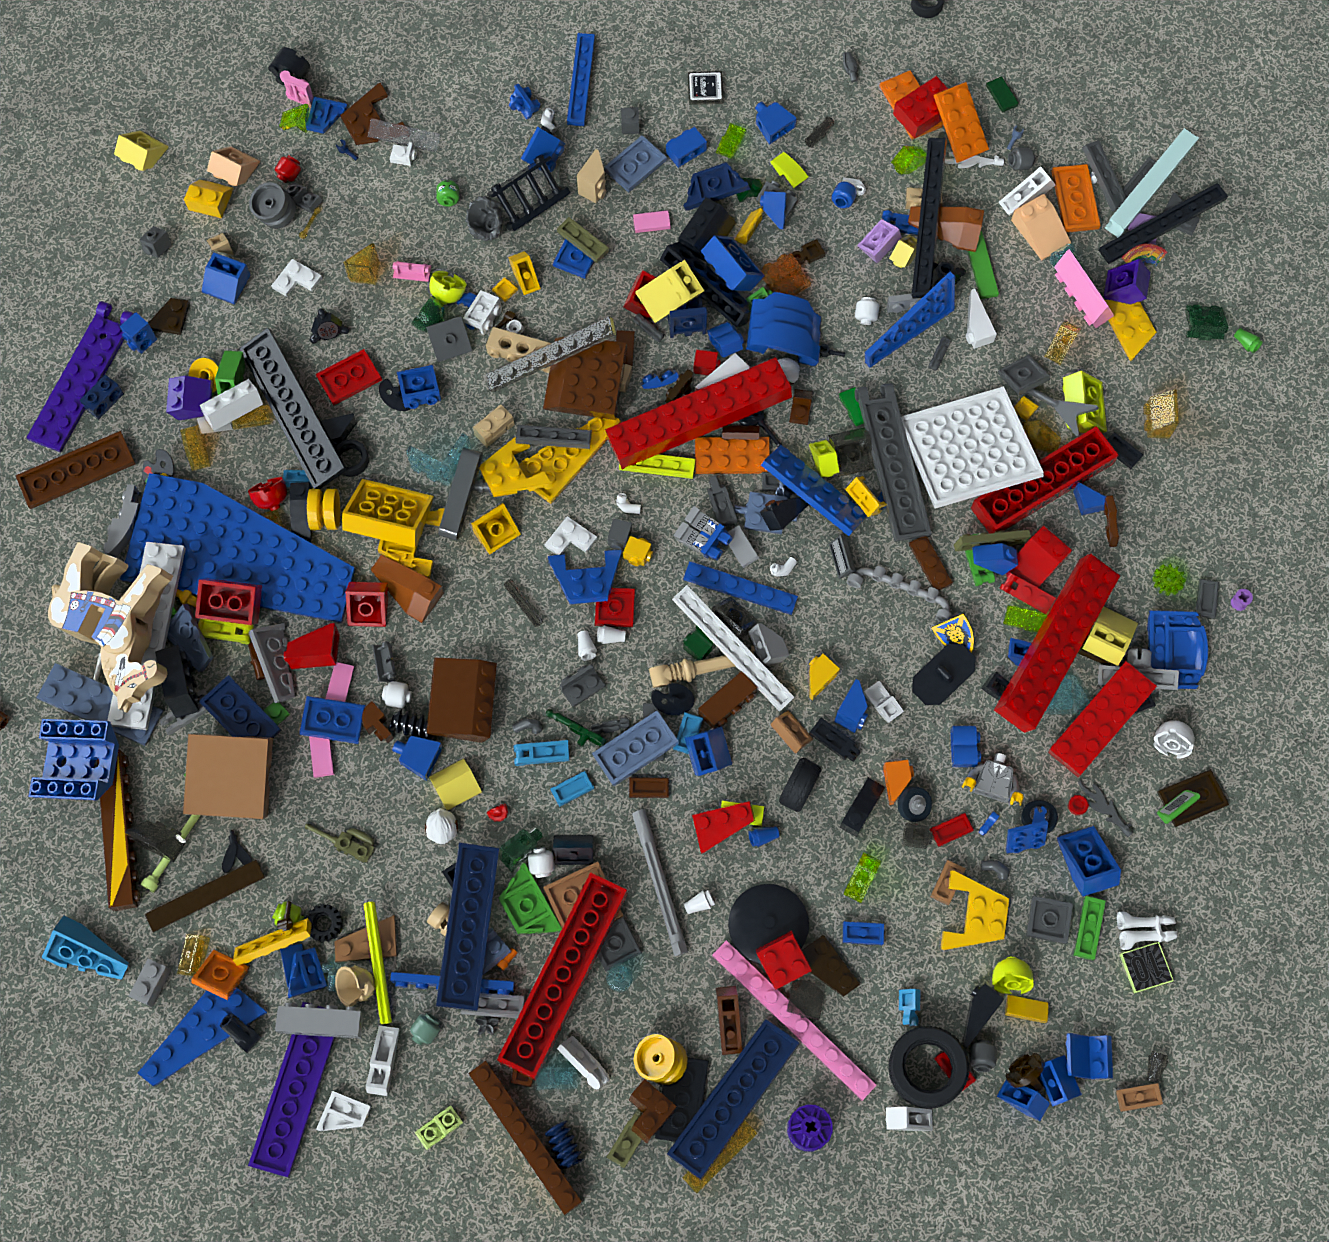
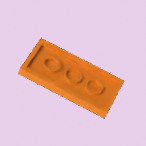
[879,70,943,140]
[934,82,989,163]
[1051,164,1101,233]
[695,437,769,474]

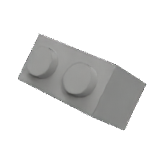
[128,959,171,1007]

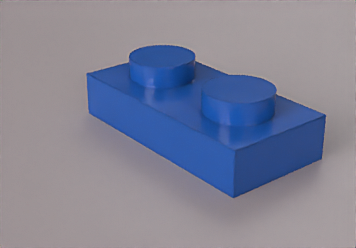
[842,922,884,945]

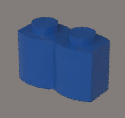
[707,322,744,358]
[950,726,981,767]

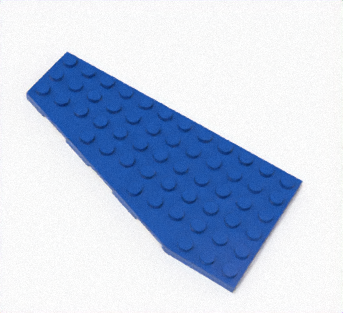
[120,473,356,623]

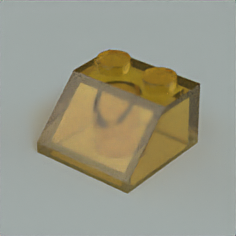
[1143,389,1179,439]

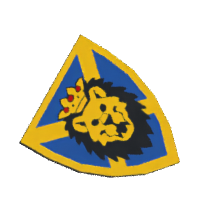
[931,613,974,653]

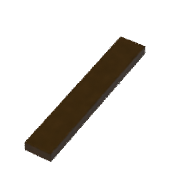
[145,860,265,933]

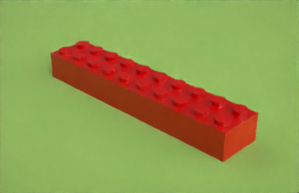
[605,357,792,470]
[994,553,1120,733]
[497,872,628,1080]

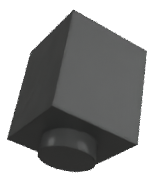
[621,107,639,134]
[608,518,632,550]

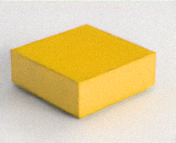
[492,277,518,302]
[1014,396,1039,421]

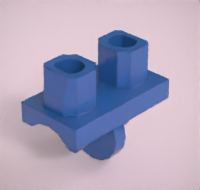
[509,84,540,120]

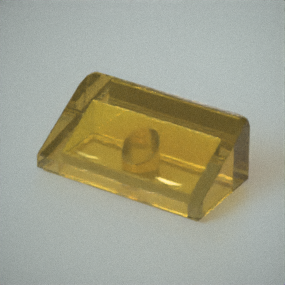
[177,934,210,977]

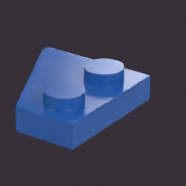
[306,97,347,134]
[288,947,327,998]

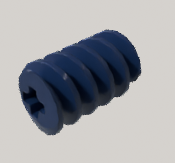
[545,1120,585,1169]

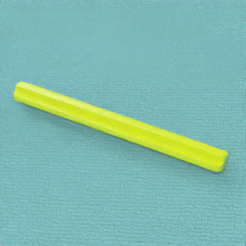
[364,901,392,1024]

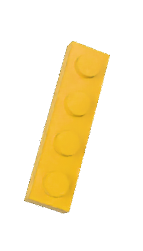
[233,918,312,966]

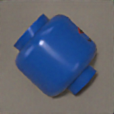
[832,182,857,208]

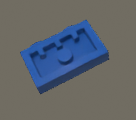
[1066,1033,1113,1080]

